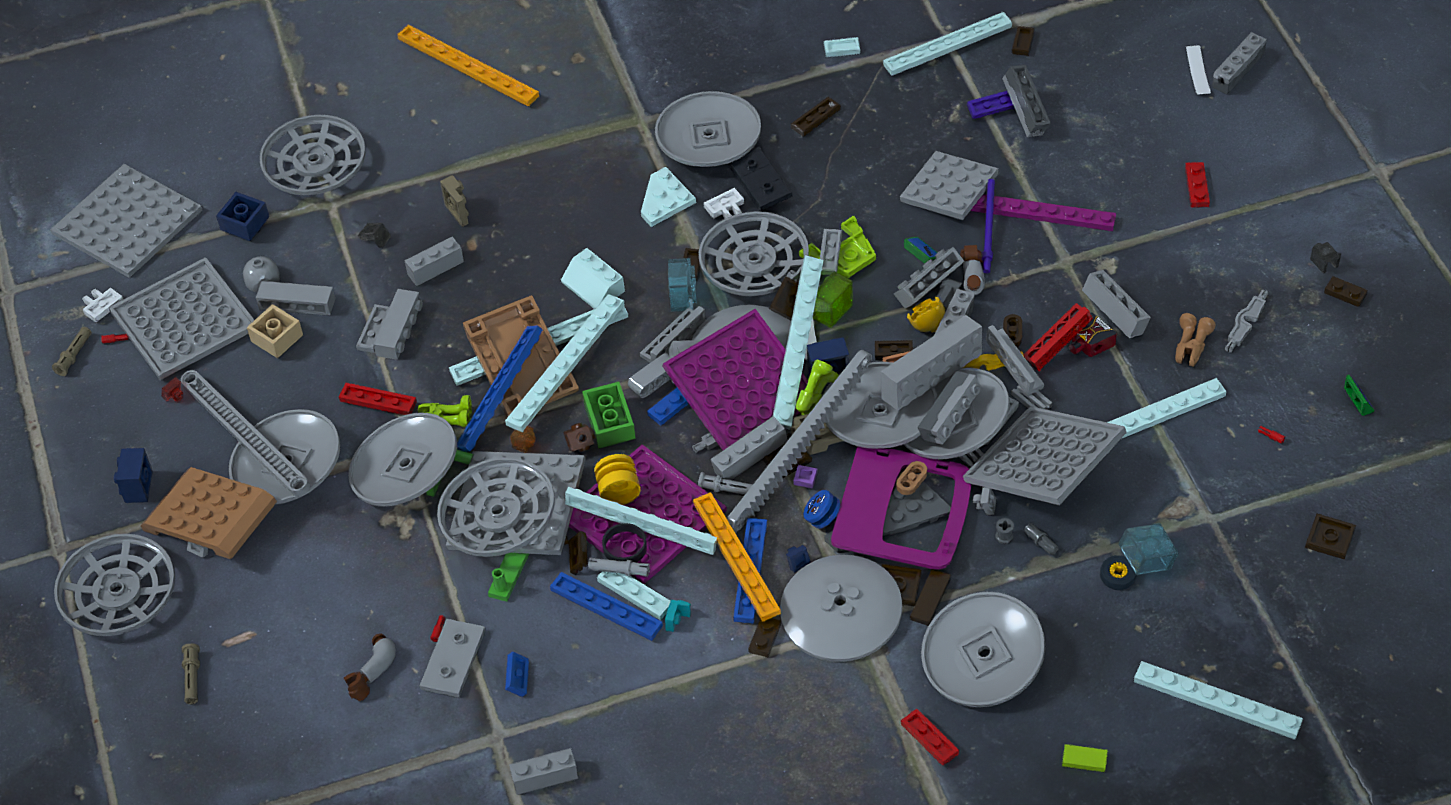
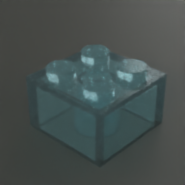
[668,258,697,312]
[1118,523,1179,575]

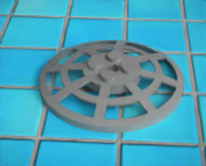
[260,115,366,195]
[699,212,809,296]
[437,457,555,557]
[54,534,175,636]

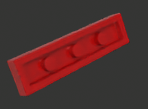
[339,383,417,415]

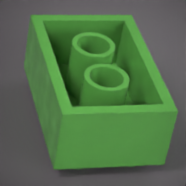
[582,382,636,449]

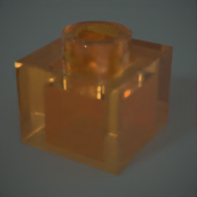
[510,426,536,453]

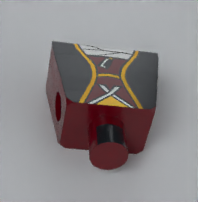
[1069,312,1117,357]

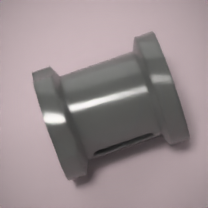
[995,518,1014,544]

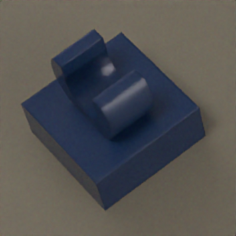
[786,545,811,573]

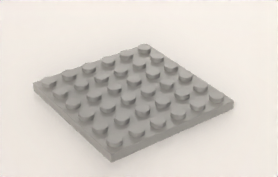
[50,164,203,278]
[108,257,254,380]
[963,406,1127,505]
[446,451,585,555]

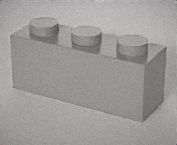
[405,237,464,286]
[509,748,578,795]

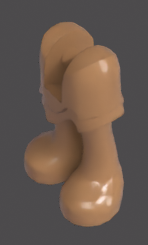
[1175,313,1216,367]

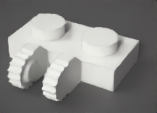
[704,188,744,219]
[82,288,123,323]

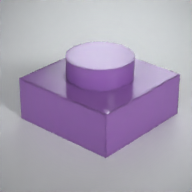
[793,465,817,488]

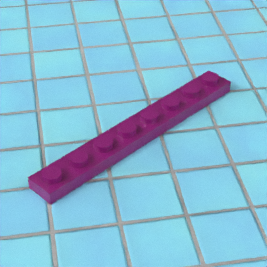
[970,194,1116,231]

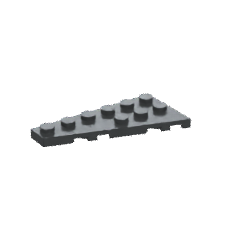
[824,481,951,553]

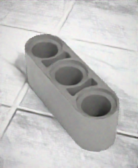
[628,353,671,398]

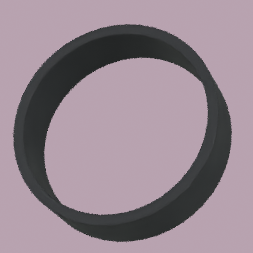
[602,523,647,563]

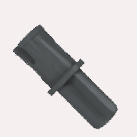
[1024,523,1059,555]

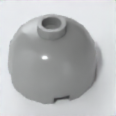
[243,256,280,292]

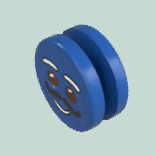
[803,490,840,529]

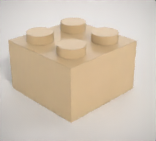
[247,304,303,358]

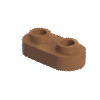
[897,461,927,495]

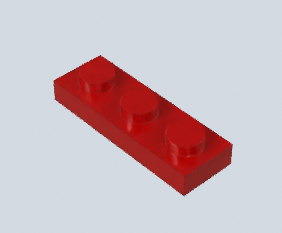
[1185,162,1210,208]
[901,709,959,766]

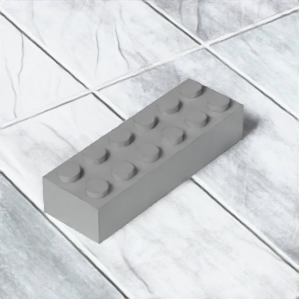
[881,315,982,411]

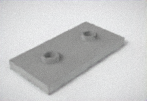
[420,619,486,698]

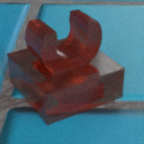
[161,377,183,403]

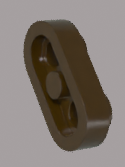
[1003,314,1022,347]

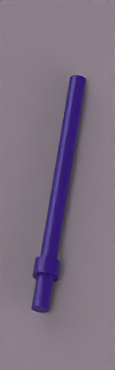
[982,179,995,274]

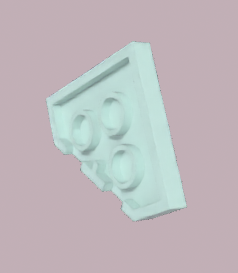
[641,167,696,227]

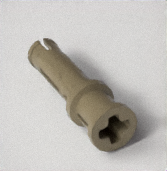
[52,327,92,376]
[181,643,200,704]

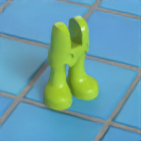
[795,360,839,415]
[418,395,472,428]

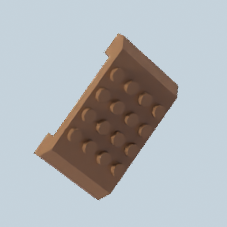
[463,295,579,418]
[141,467,277,559]

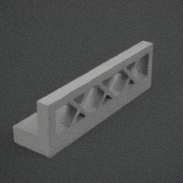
[640,306,706,363]
[986,325,1044,396]

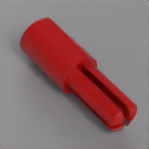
[101,334,128,344]
[1258,426,1285,444]
[430,615,446,642]

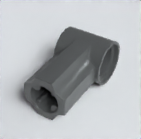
[934,277,963,312]

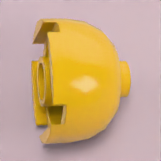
[907,297,945,333]

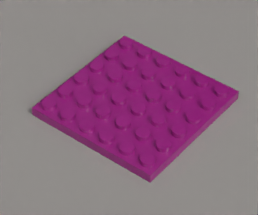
[662,308,808,450]
[568,445,727,584]

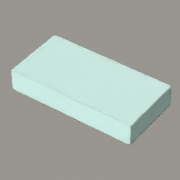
[824,37,860,57]

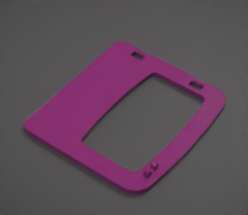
[831,446,971,569]

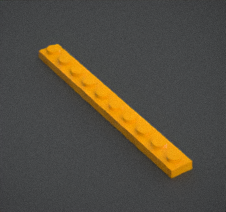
[397,25,539,107]

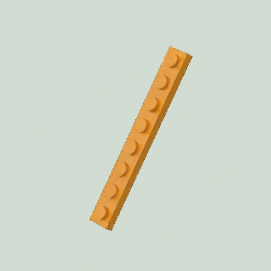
[693,492,781,622]

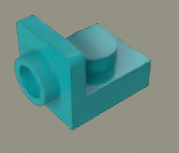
[665,600,691,632]

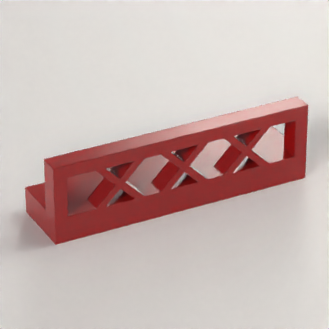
[1023,303,1093,371]

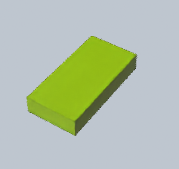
[1062,744,1108,772]

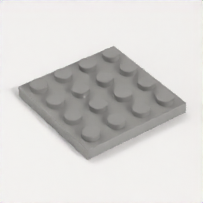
[900,151,999,220]

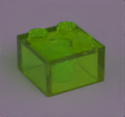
[813,271,853,328]

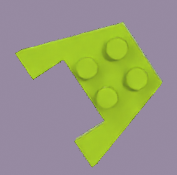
[799,216,876,278]

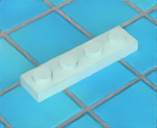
[597,571,670,620]

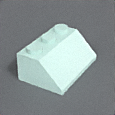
[561,248,625,309]

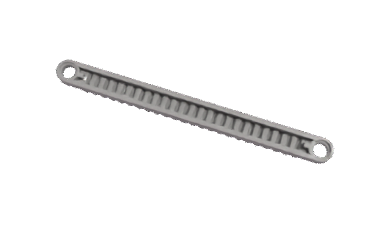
[727,350,872,532]
[181,370,310,497]

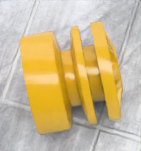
[594,454,641,505]

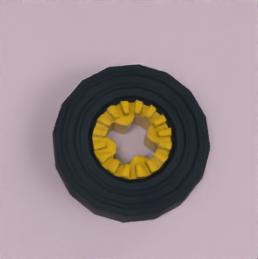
[1100,555,1137,590]

